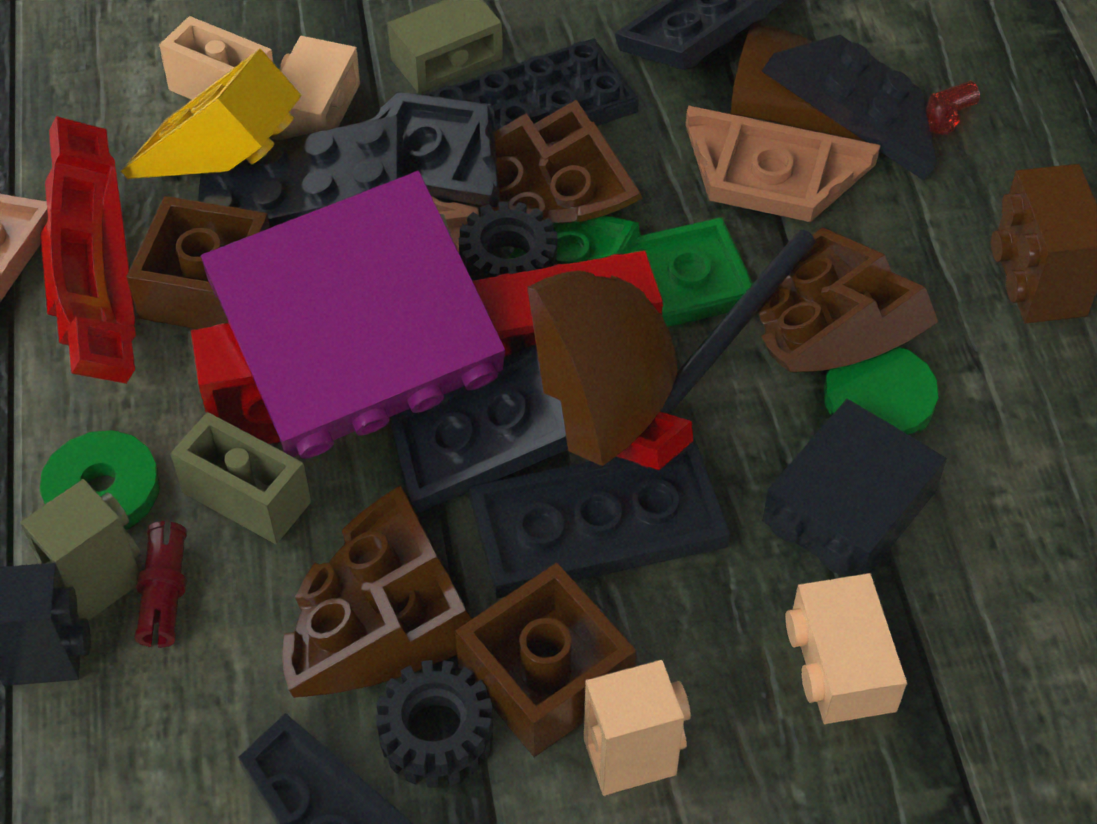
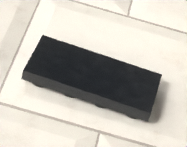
[424,38,639,131]

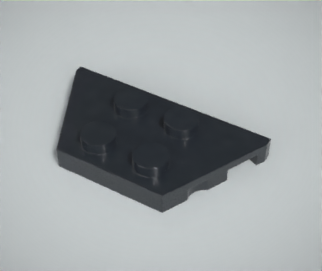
[762,35,937,181]
[365,92,500,207]

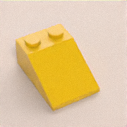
[120,48,302,179]

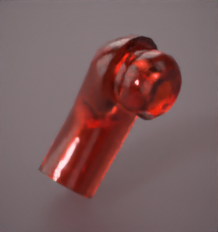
[926,81,980,135]

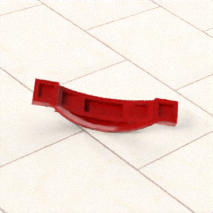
[41,116,136,384]

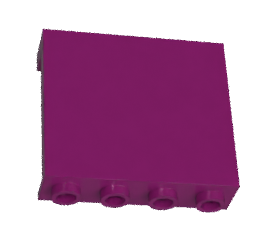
[201,171,505,459]

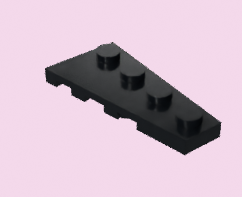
[238,713,413,824]

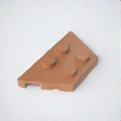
[686,106,880,222]

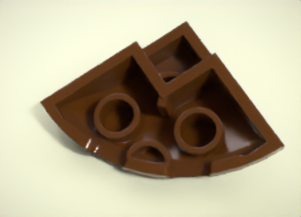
[730,23,865,142]
[474,99,642,223]
[759,227,938,372]
[527,271,678,466]
[282,485,473,698]

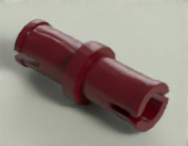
[134,521,187,648]

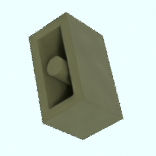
[387,0,503,94]
[170,412,311,545]
[20,479,141,621]

